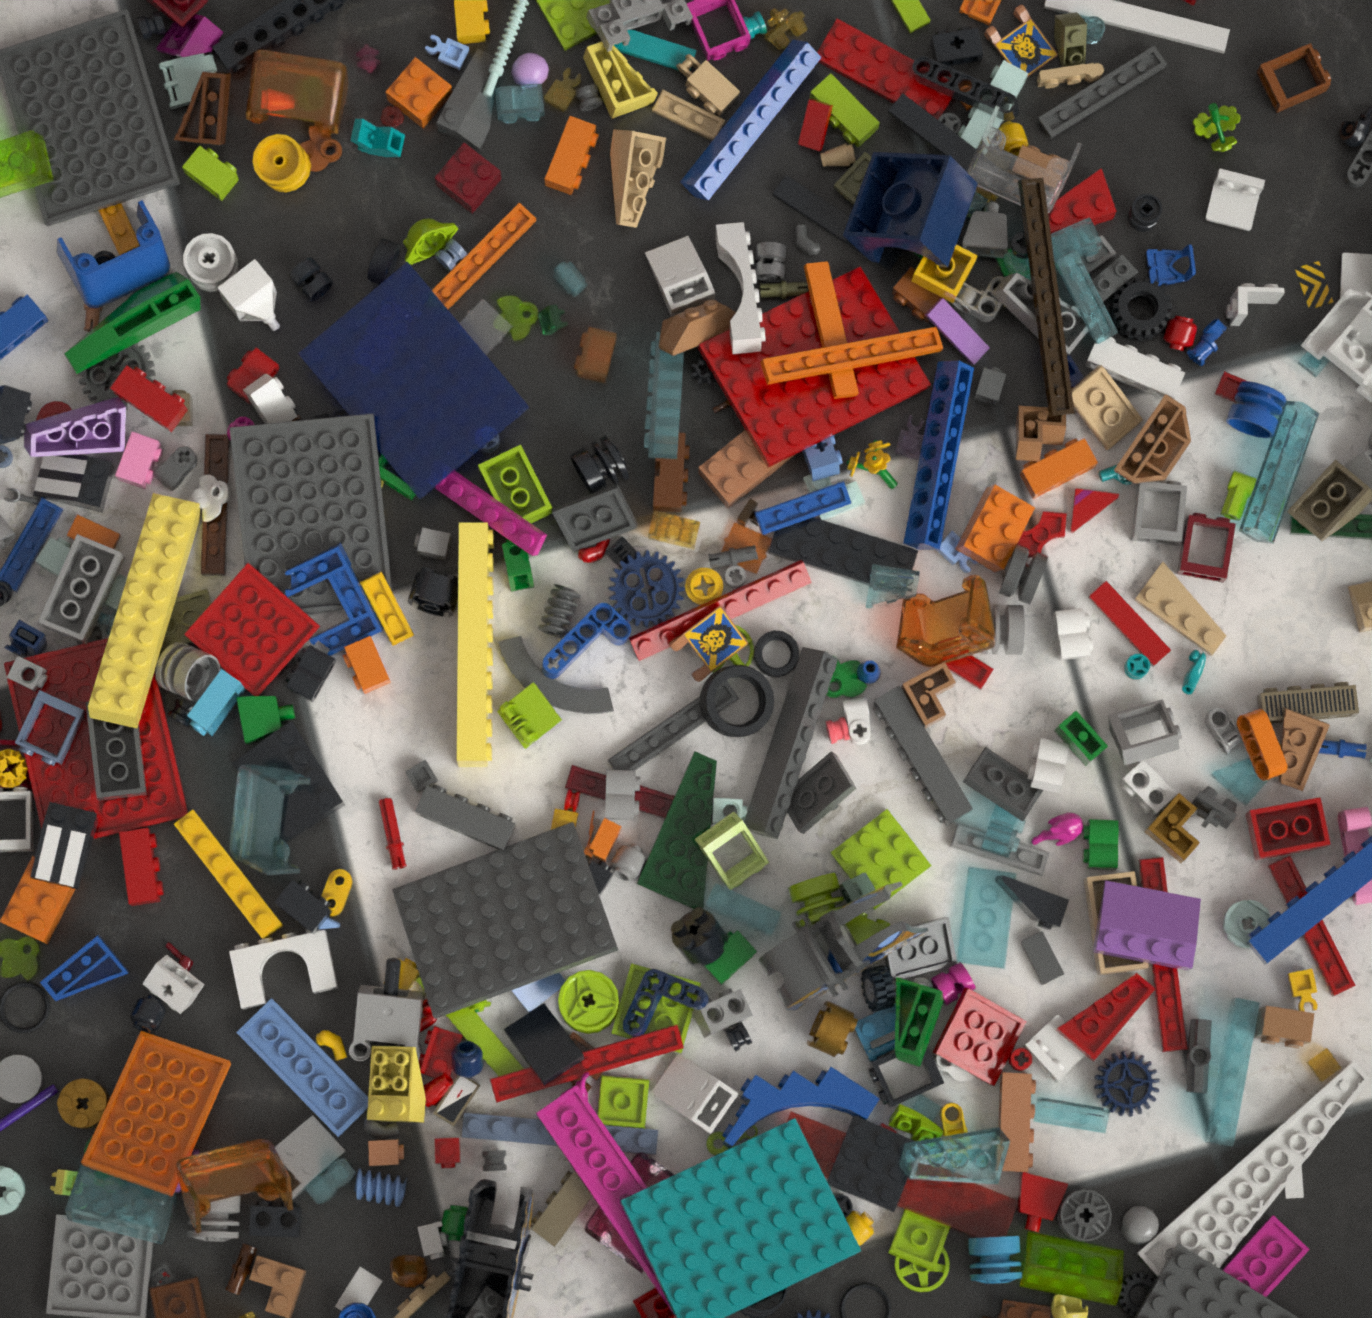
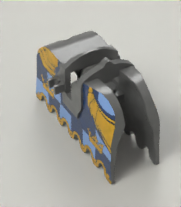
[758,882,929,1011]

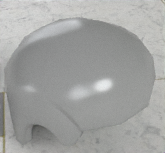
[1121,1206,1159,1246]

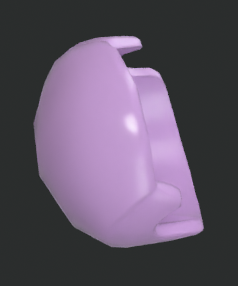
[511,53,549,89]

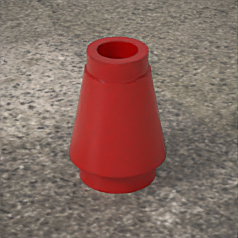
[423,1073,454,1108]

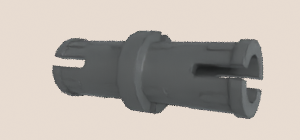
[708,545,758,569]

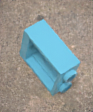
[187,669,246,736]

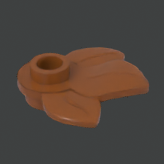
[299,126,342,172]

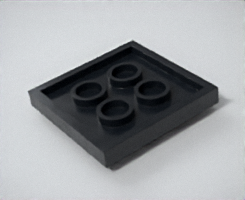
[827,1115,921,1213]

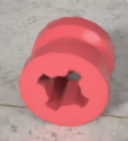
[825,717,850,744]

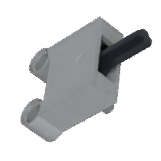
[349,958,424,1061]

